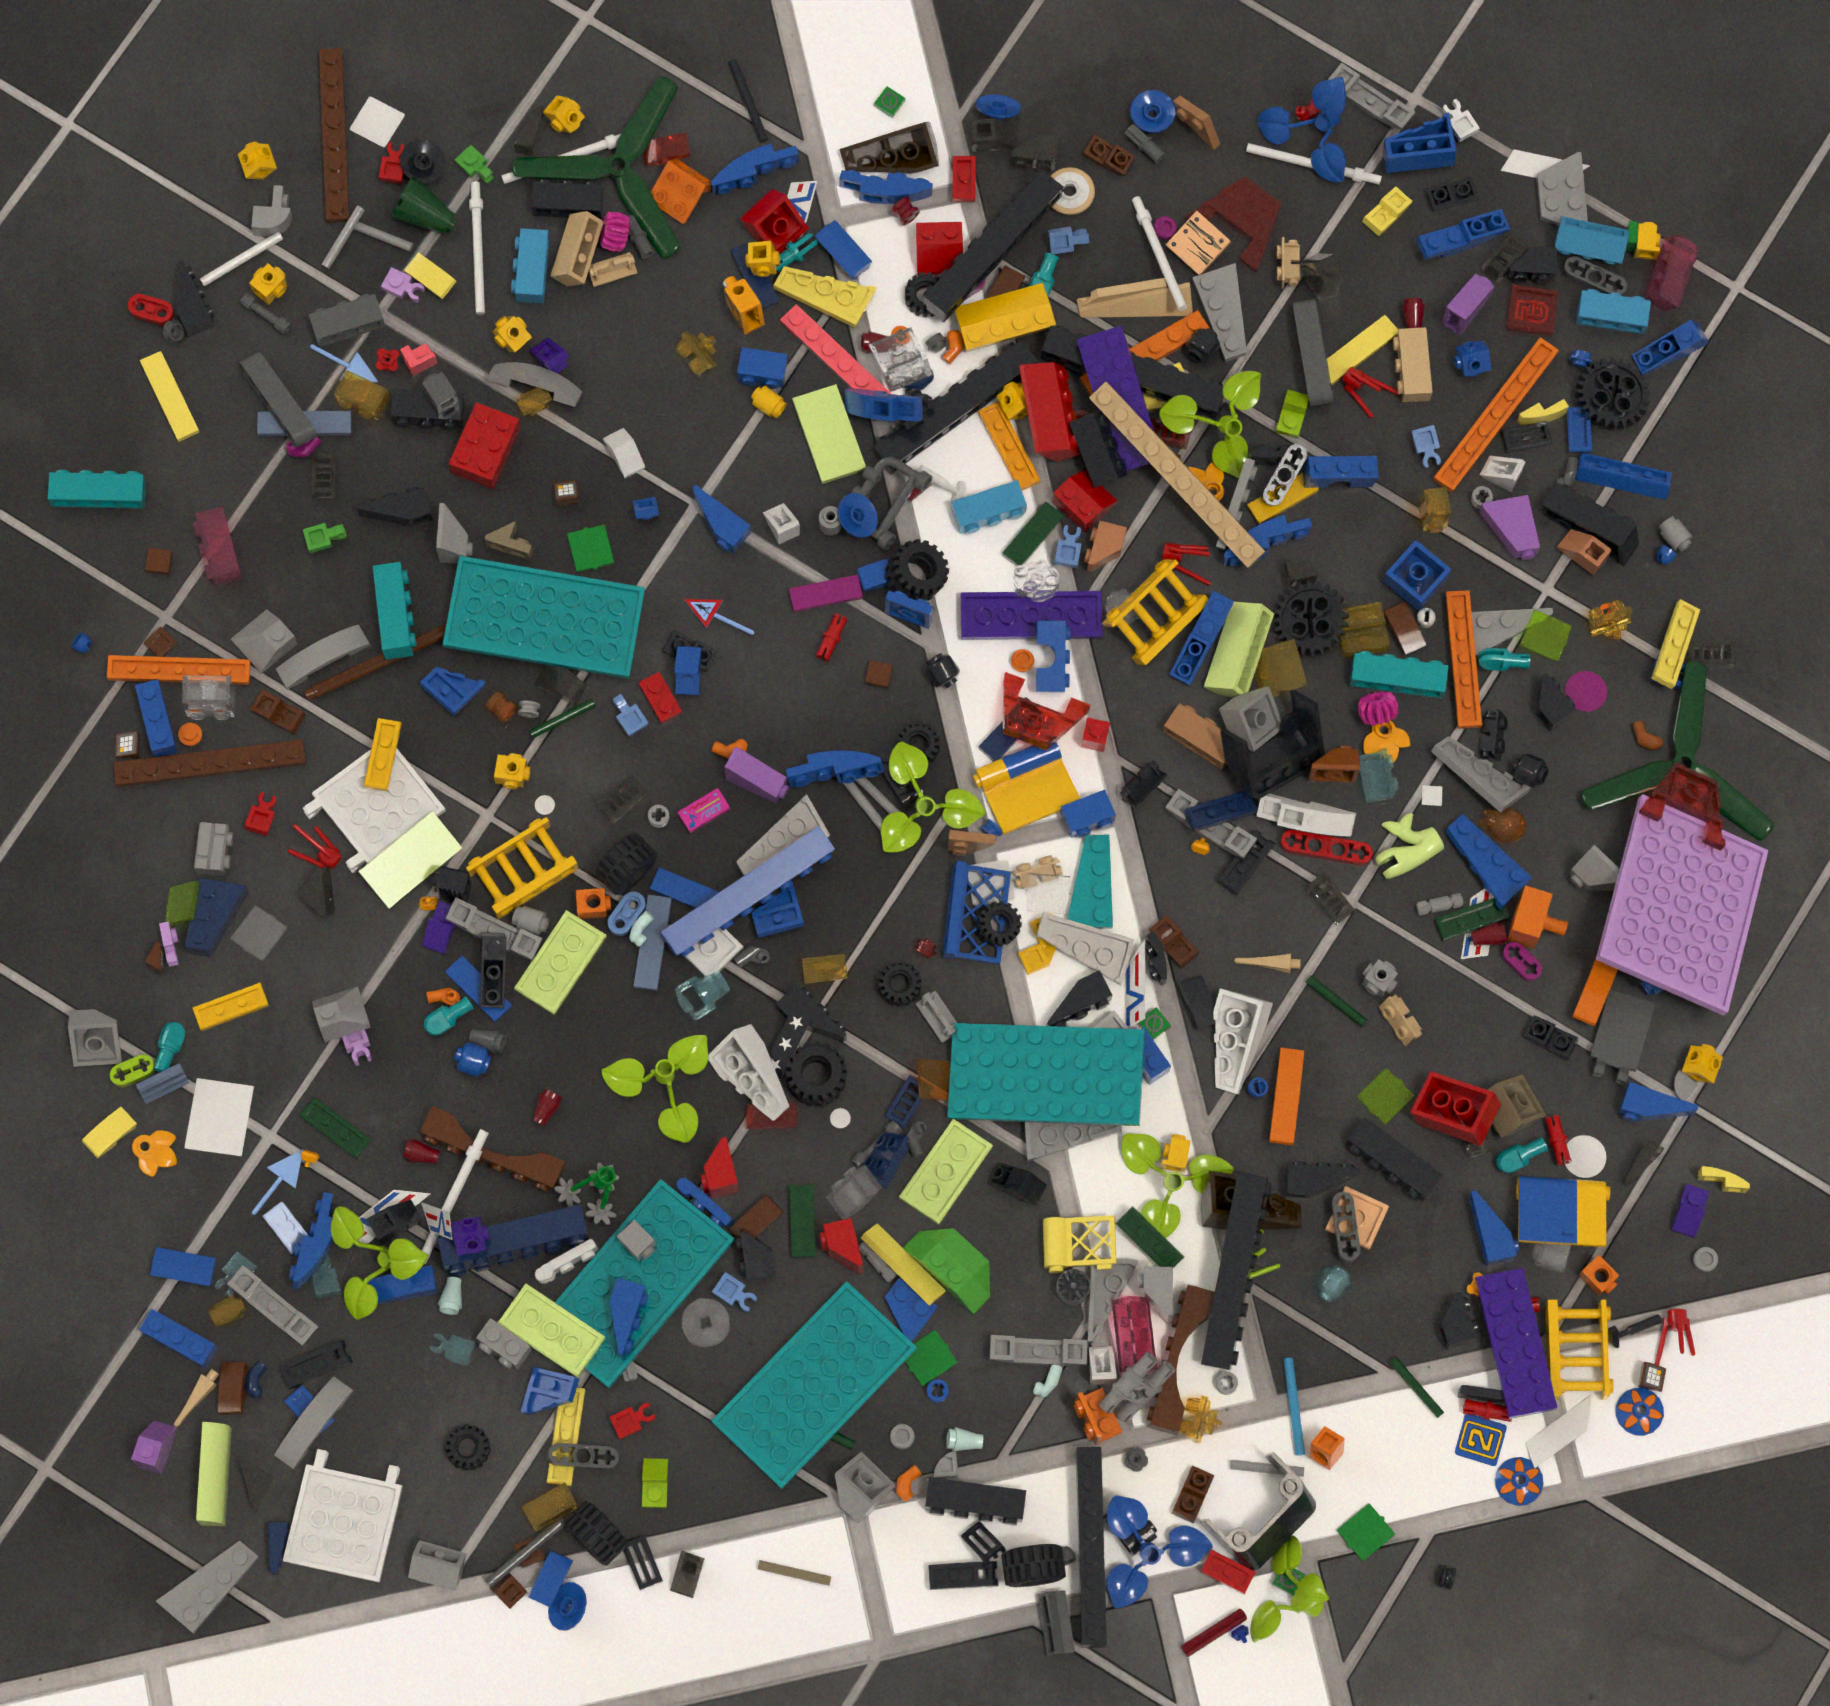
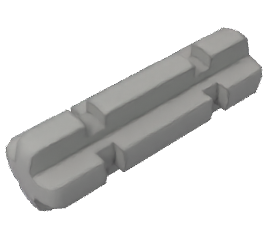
[1416,893,1463,915]
[859,1242,897,1282]

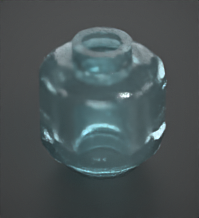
[1316,1265,1352,1303]

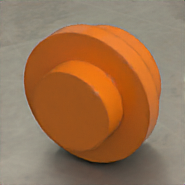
[1011,649,1035,673]
[178,723,202,746]

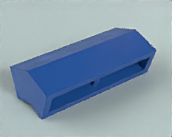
[815,220,872,280]
[150,1247,217,1286]

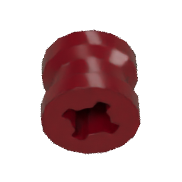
[891,197,920,226]

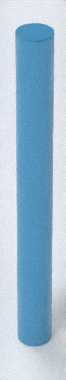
[1283,1358,1305,1456]

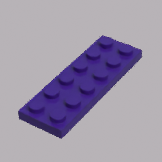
[1077,325,1155,471]
[960,591,1103,640]
[1475,1268,1558,1419]

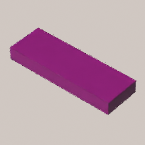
[789,575,863,613]

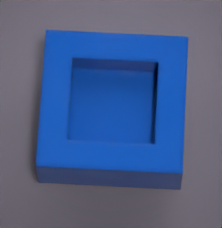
[632,497,659,520]

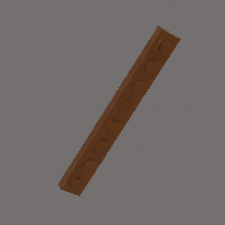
[319,48,349,223]
[113,739,306,787]

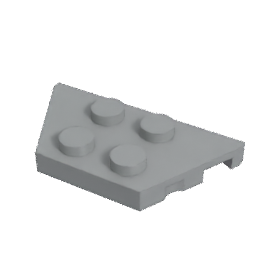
[1536,152,1588,226]

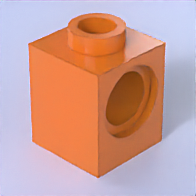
[576,888,611,919]
[1579,1255,1619,1296]
[1309,1426,1345,1470]

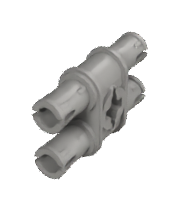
[1099,1351,1175,1423]

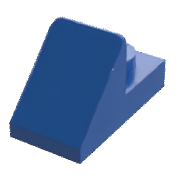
[674,646,702,695]

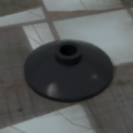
[400,140,446,184]

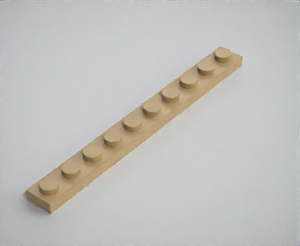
[1089,382,1266,568]

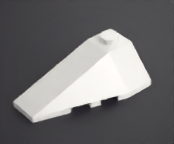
[1213,989,1273,1094]
[708,1024,790,1121]

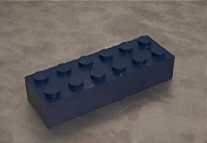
[437,1205,589,1277]

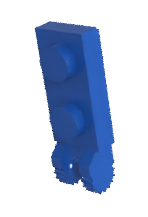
[676,1177,734,1229]

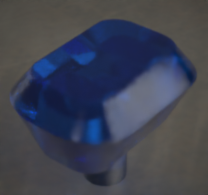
[1231,1625,1249,1643]

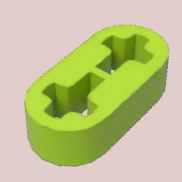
[110,1054,155,1088]

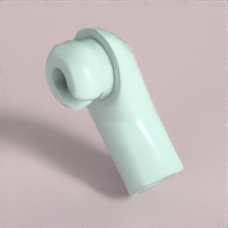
[629,911,654,946]
[1033,1365,1062,1398]

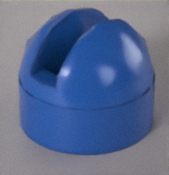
[1656,544,1677,565]
[71,632,92,653]
[1247,1077,1268,1098]

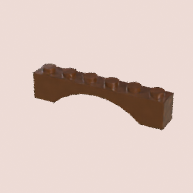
[420,1106,566,1193]
[1146,1284,1215,1436]

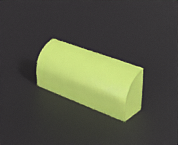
[1204,602,1274,698]
[196,1422,232,1526]

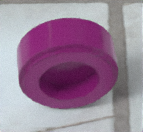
[1154,216,1177,241]

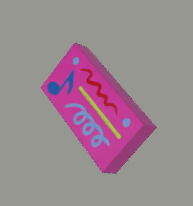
[677,788,730,833]

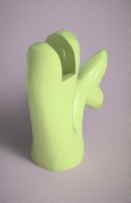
[1375,813,1444,879]

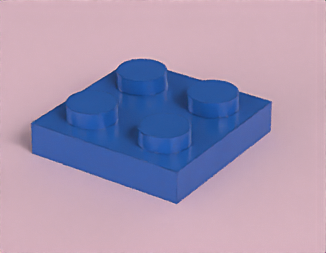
[885,591,933,629]

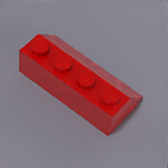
[1019,362,1081,462]

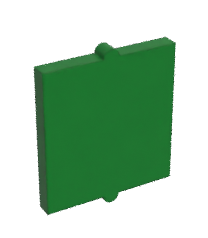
[567,525,614,573]
[905,1330,958,1387]
[1336,1503,1395,1562]

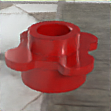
[375,348,400,372]

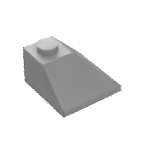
[436,503,473,563]
[231,609,297,674]
[1219,686,1281,751]
[1569,845,1619,891]
[312,986,371,1042]
[68,1009,122,1067]
[1139,1267,1173,1324]
[835,1452,896,1523]

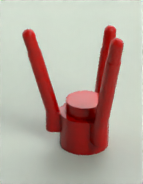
[1342,366,1399,418]
[1162,542,1211,586]
[288,824,342,871]
[1655,1309,1696,1366]

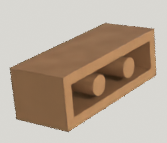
[1163,703,1226,770]

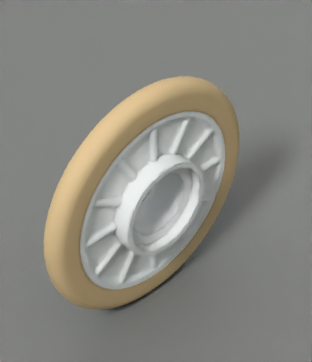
[1051,167,1095,215]

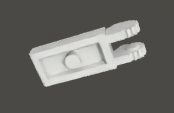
[535,1239,599,1284]

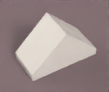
[603,428,645,478]
[1479,456,1526,492]
[763,503,800,544]
[1089,1346,1117,1385]

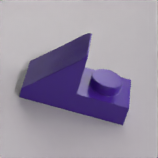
[529,337,569,373]
[422,901,456,955]
[1671,1184,1709,1238]

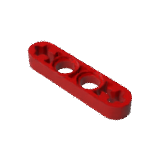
[1280,830,1373,866]

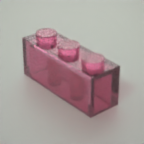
[1644,234,1699,311]
[193,507,242,585]
[1111,1296,1157,1373]

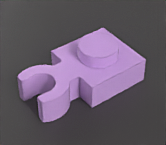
[381,267,425,303]
[159,922,179,967]
[342,1029,371,1066]

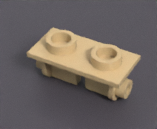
[1277,237,1300,289]
[588,252,638,287]
[1011,855,1063,889]
[1379,995,1423,1046]

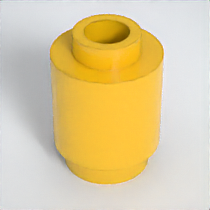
[751,386,787,419]

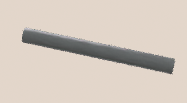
[485,1516,565,1588]

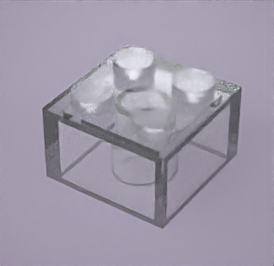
[869,327,933,392]
[182,676,236,720]

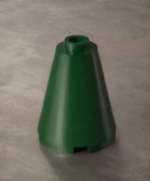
[390,177,457,234]

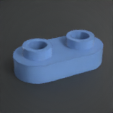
[608,892,646,936]

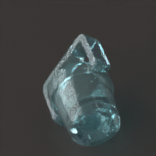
[675,971,730,1020]

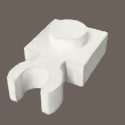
[1442,99,1480,142]

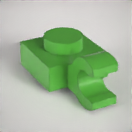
[455,145,494,184]
[303,523,347,553]

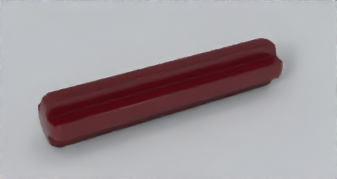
[1181,1609,1247,1657]

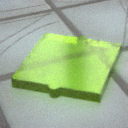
[1520,610,1572,661]
[165,881,199,925]
[1357,1068,1415,1125]

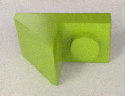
[1275,389,1309,439]
[642,1458,668,1509]

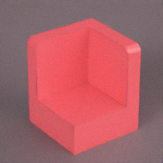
[400,344,437,376]

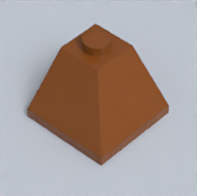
[1308,746,1360,783]

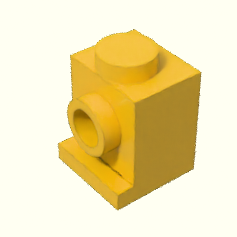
[1634,222,1660,260]
[1160,1134,1191,1173]

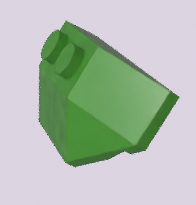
[903,1228,990,1315]

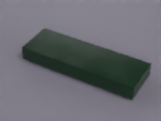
[1002,501,1064,569]
[1434,898,1510,942]
[299,1097,371,1160]
[789,1184,816,1258]
[1115,1205,1185,1268]

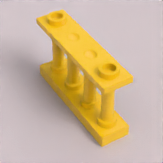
[1102,559,1209,665]
[466,817,578,920]
[1545,1300,1614,1400]

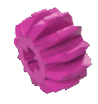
[600,212,630,252]
[1358,691,1399,726]

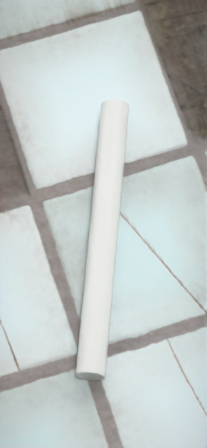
[200,232,283,287]

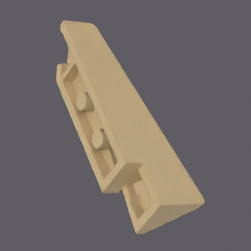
[1076,278,1193,318]

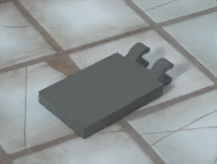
[1589,990,1656,1086]

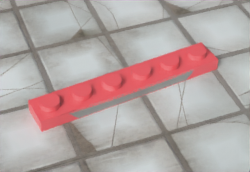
[780,304,891,394]

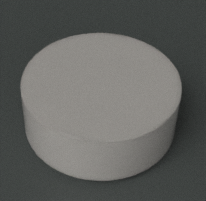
[1693,1247,1718,1272]
[890,1424,915,1450]

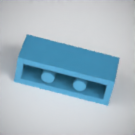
[1554,216,1629,264]
[511,228,549,303]
[1576,289,1651,334]
[951,480,1027,534]

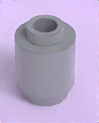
[819,506,842,535]
[1659,516,1693,552]
[512,906,549,935]

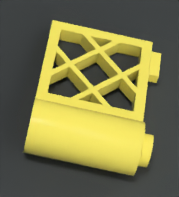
[1043,1215,1117,1273]

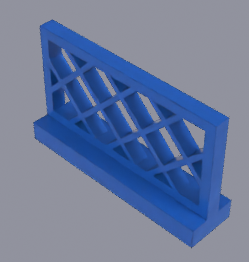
[942,861,1011,965]

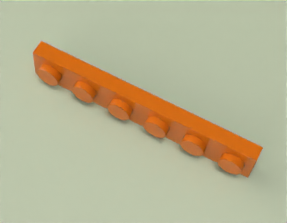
[1080,310,1209,396]
[1445,590,1482,729]
[107,655,251,685]

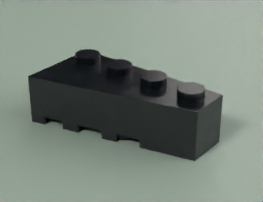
[1542,483,1639,567]

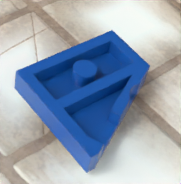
[420,667,486,716]
[752,884,804,938]
[885,1278,938,1342]
[520,1367,579,1415]

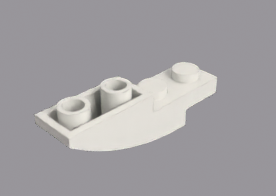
[1257,793,1356,837]

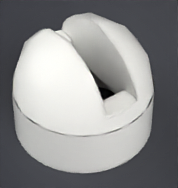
[1416,608,1436,628]

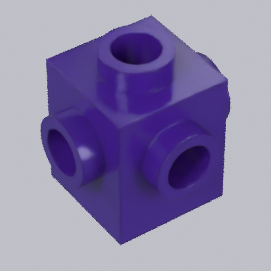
[451,1217,490,1256]

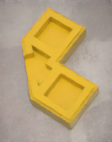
[1018,913,1056,976]

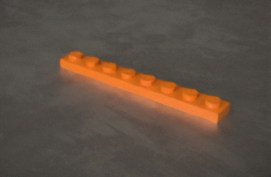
[1433,337,1559,493]

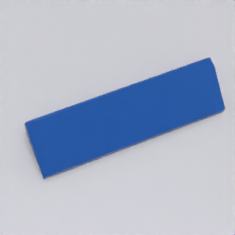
[1576,453,1672,500]

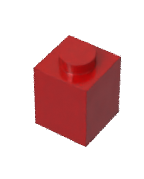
[1081,717,1110,752]

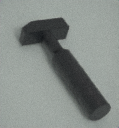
[1608,1314,1662,1348]

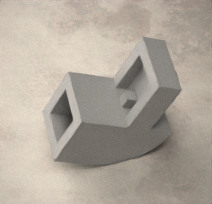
[251,185,293,237]

